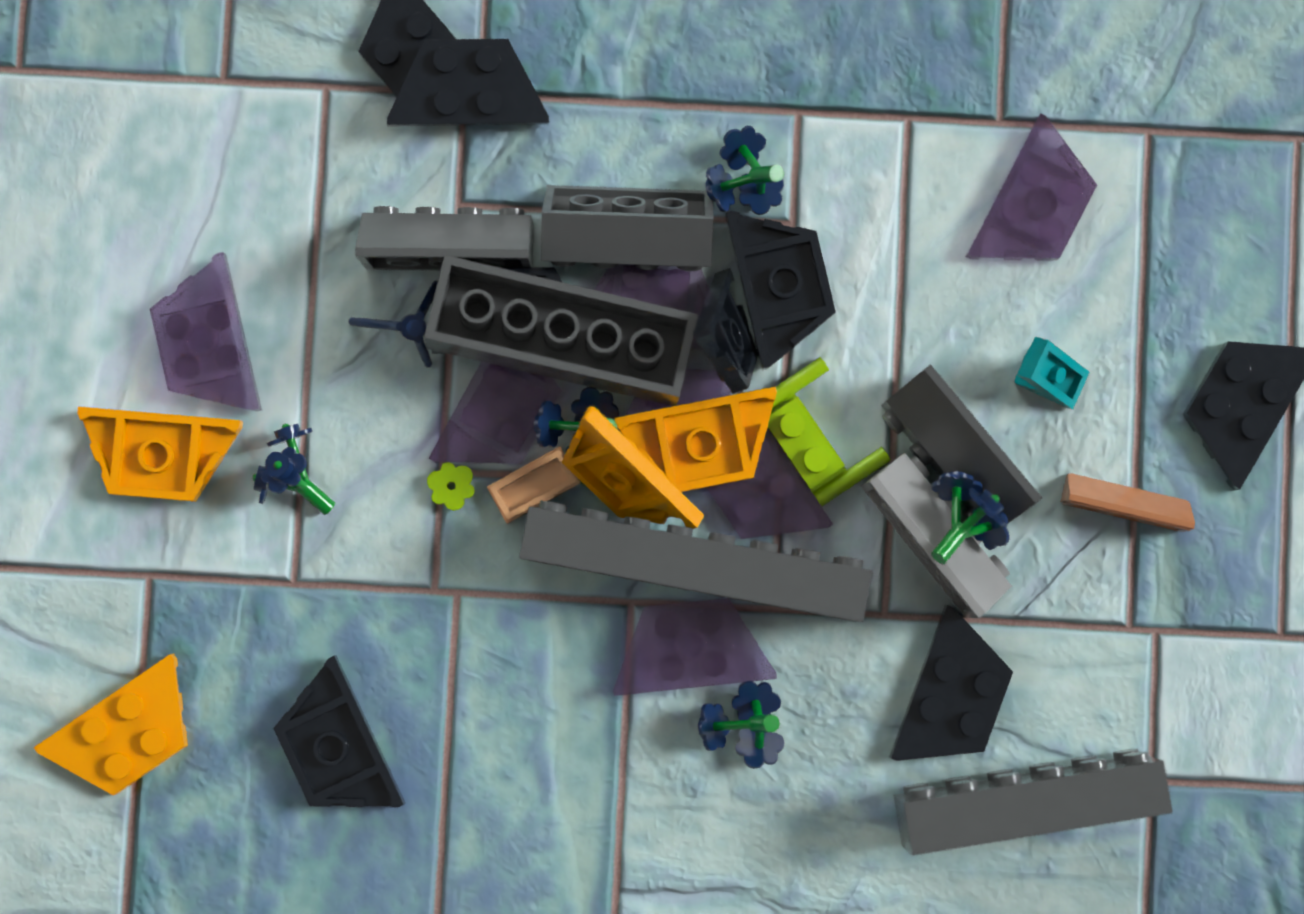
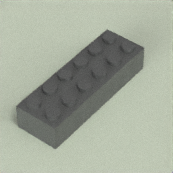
[424,255,698,406]
[893,749,1173,856]

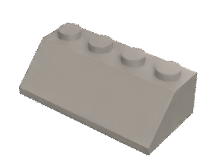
[860,452,1012,618]

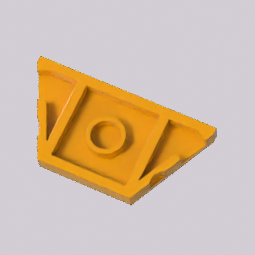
[614,386,777,493]
[562,406,704,529]
[77,407,243,502]
[33,654,188,796]

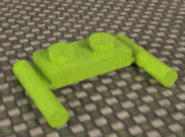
[767,357,891,507]

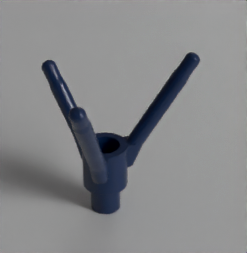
[348,280,438,368]

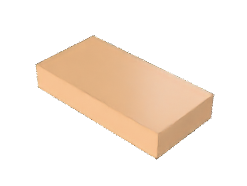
[487,446,581,524]

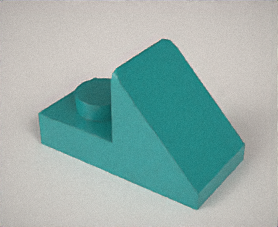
[1014,336,1090,410]

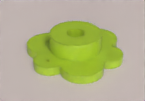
[427,462,475,511]

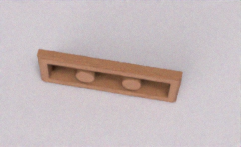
[1060,473,1195,532]

